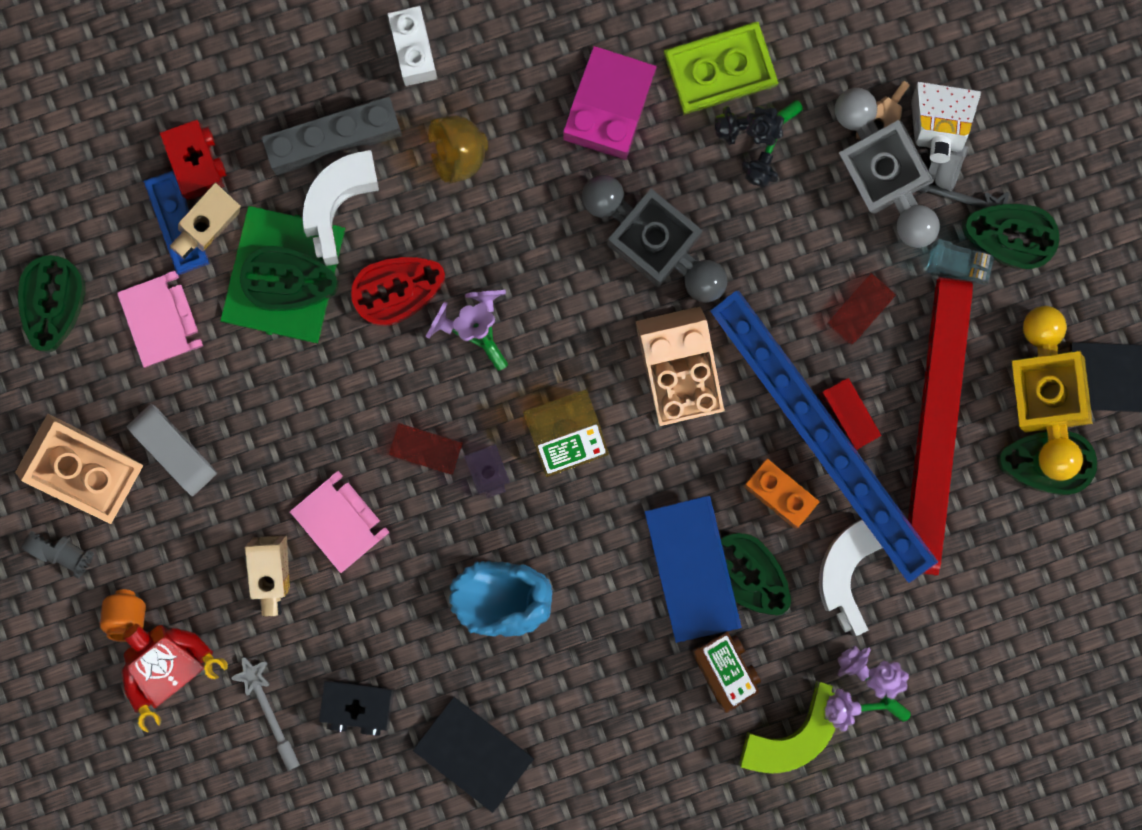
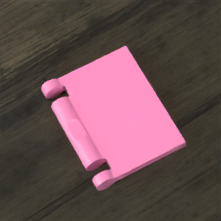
[117,271,203,368]
[290,471,390,573]

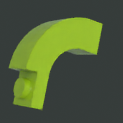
[739,681,836,773]

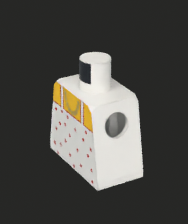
[911,82,981,163]

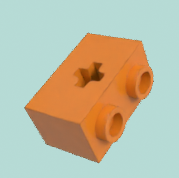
[743,458,820,529]

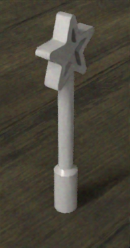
[232,657,300,771]

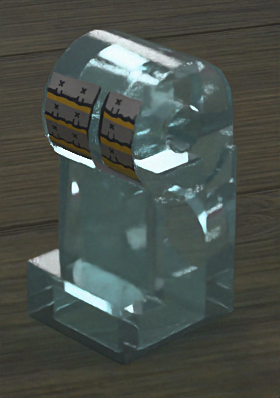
[926,239,994,284]

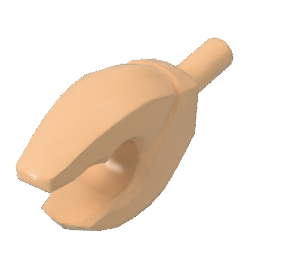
[856,81,910,140]

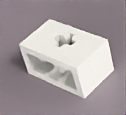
[388,6,437,86]

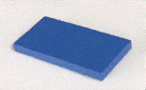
[645,496,742,643]

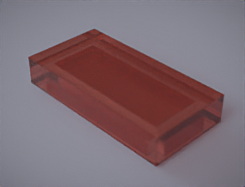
[827,273,896,346]
[389,423,463,475]

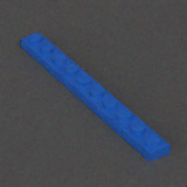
[710,291,938,583]

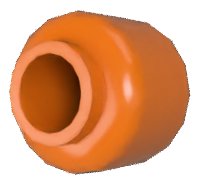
[100,589,146,642]

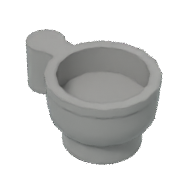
[929,146,968,192]

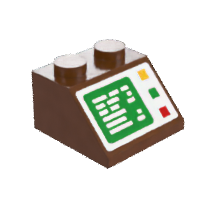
[690,631,761,713]

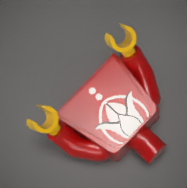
[122,624,228,732]

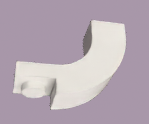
[303,150,379,266]
[819,519,883,636]

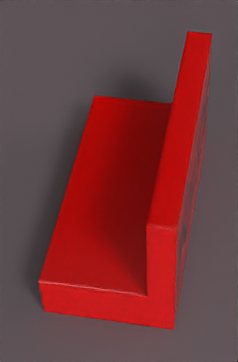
[818,378,882,450]

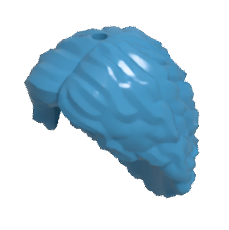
[449,561,552,637]

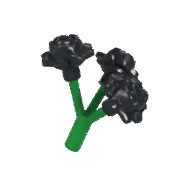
[715,100,803,187]

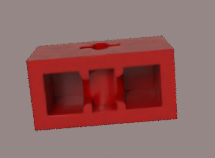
[160,119,227,201]

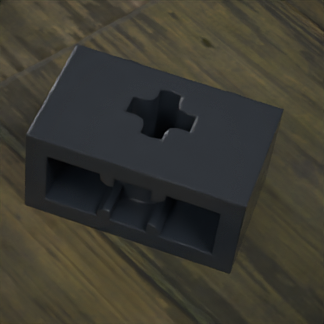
[319,680,395,736]

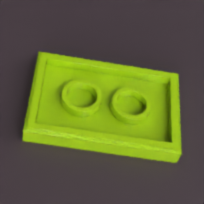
[664,21,779,115]

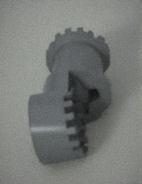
[21,531,94,579]

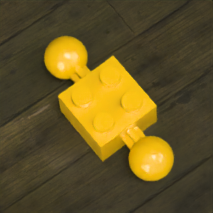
[1012,306,1093,481]

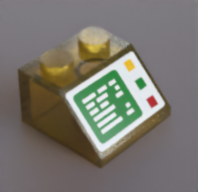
[523,389,609,477]

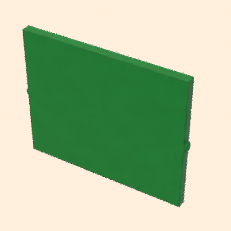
[221,206,346,344]

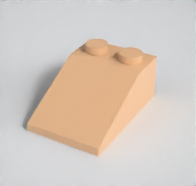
[15,414,144,524]

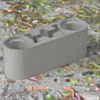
[126,403,218,496]

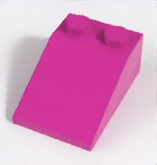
[563,46,657,160]

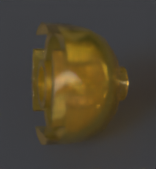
[428,115,488,184]

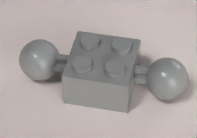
[835,88,940,248]

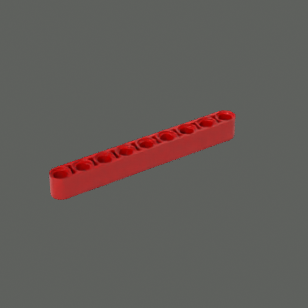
[908,277,973,576]

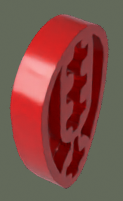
[351,257,445,327]

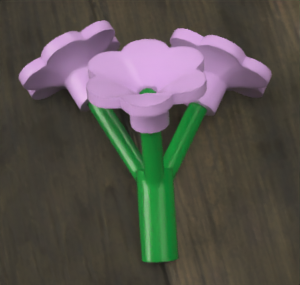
[426,290,508,371]

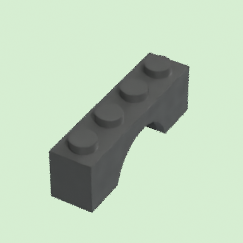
[262,96,402,176]

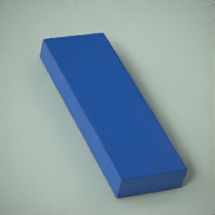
[143,170,210,275]

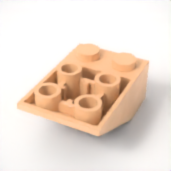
[635,306,724,426]

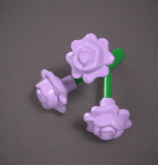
[825,646,911,732]

